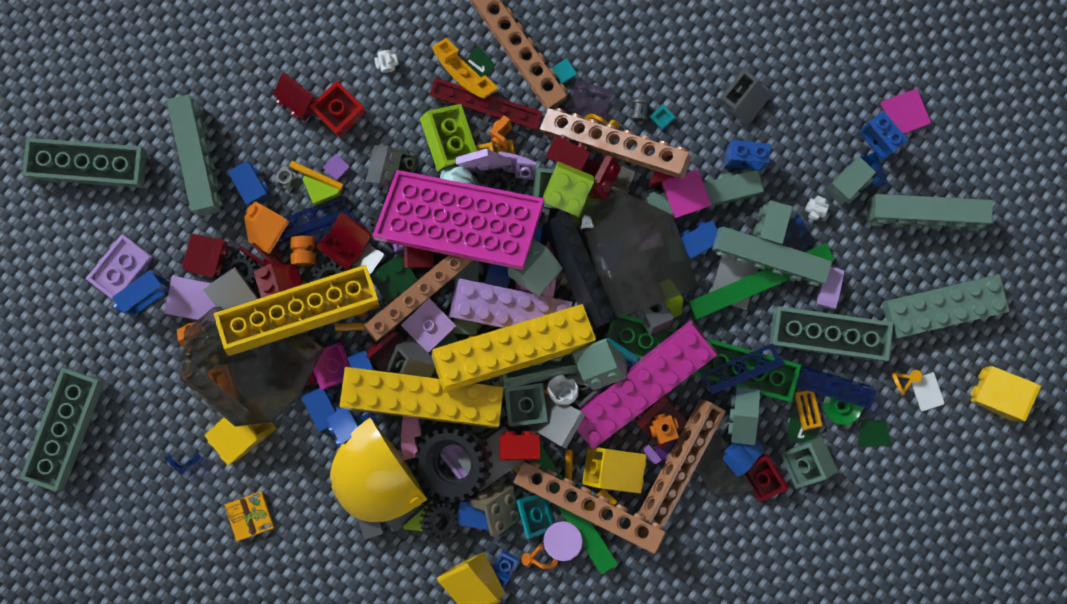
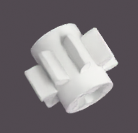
[374,50,399,73]
[805,195,829,220]

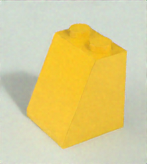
[970,366,1041,421]
[204,399,277,465]
[582,446,647,493]
[436,552,506,604]

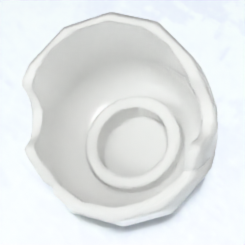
[548,374,579,405]

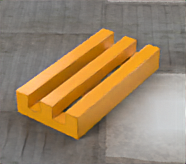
[794,389,822,430]

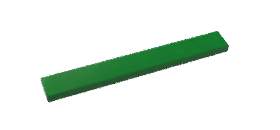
[688,243,834,320]
[528,443,618,575]

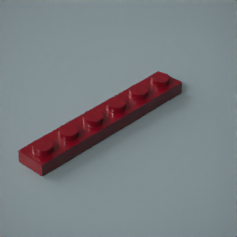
[429,78,543,131]

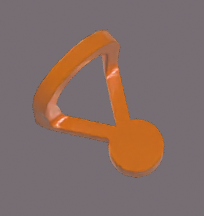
[522,544,558,569]

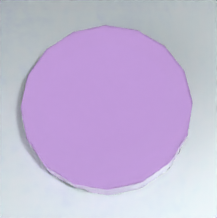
[543,521,583,561]

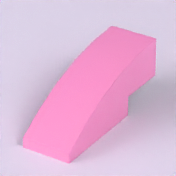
[401,417,423,460]

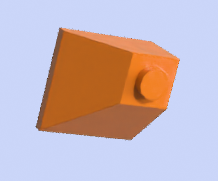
[244,201,289,254]

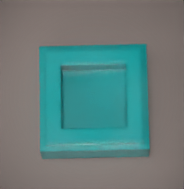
[552,58,577,84]
[649,104,676,131]

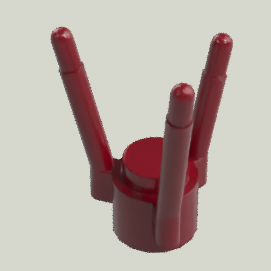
[238,242,284,267]

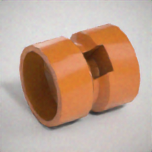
[290,236,316,266]

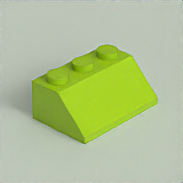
[420,104,477,172]

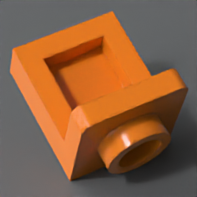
[489,116,512,150]

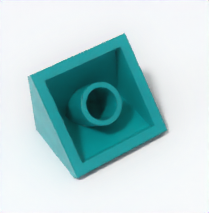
[516,494,554,539]

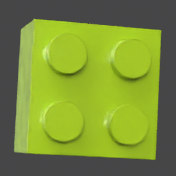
[543,162,594,217]

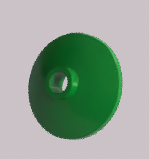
[823,386,862,425]

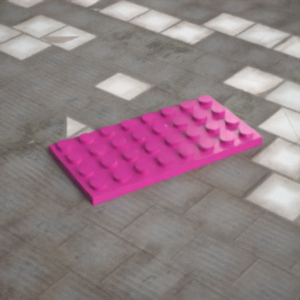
[373,170,544,270]

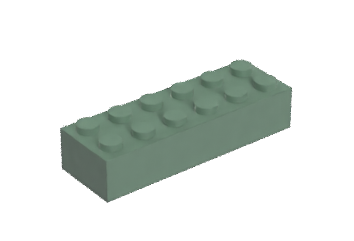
[166,94,224,217]
[22,138,147,188]
[866,194,993,231]
[882,274,1010,340]
[769,306,893,362]
[20,368,105,492]

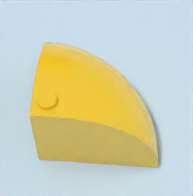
[330,418,427,522]

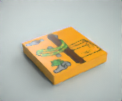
[224,491,275,541]

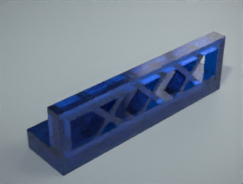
[278,196,352,243]
[701,343,785,395]
[796,365,876,409]

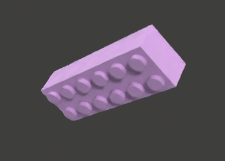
[449,279,572,328]

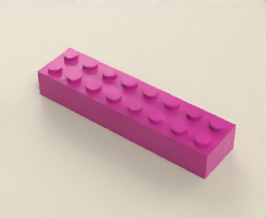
[576,320,717,449]

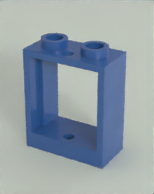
[858,110,908,161]
[724,140,771,171]
[112,270,170,316]

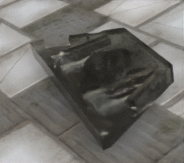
[695,430,754,495]

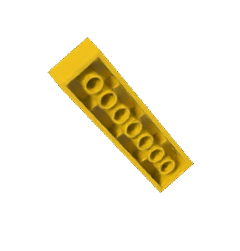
[214,265,380,356]
[432,304,596,393]
[339,367,504,428]

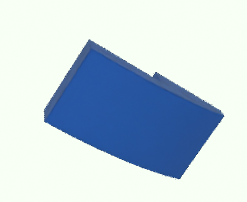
[493,550,520,589]

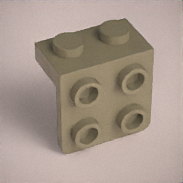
[470,481,520,537]

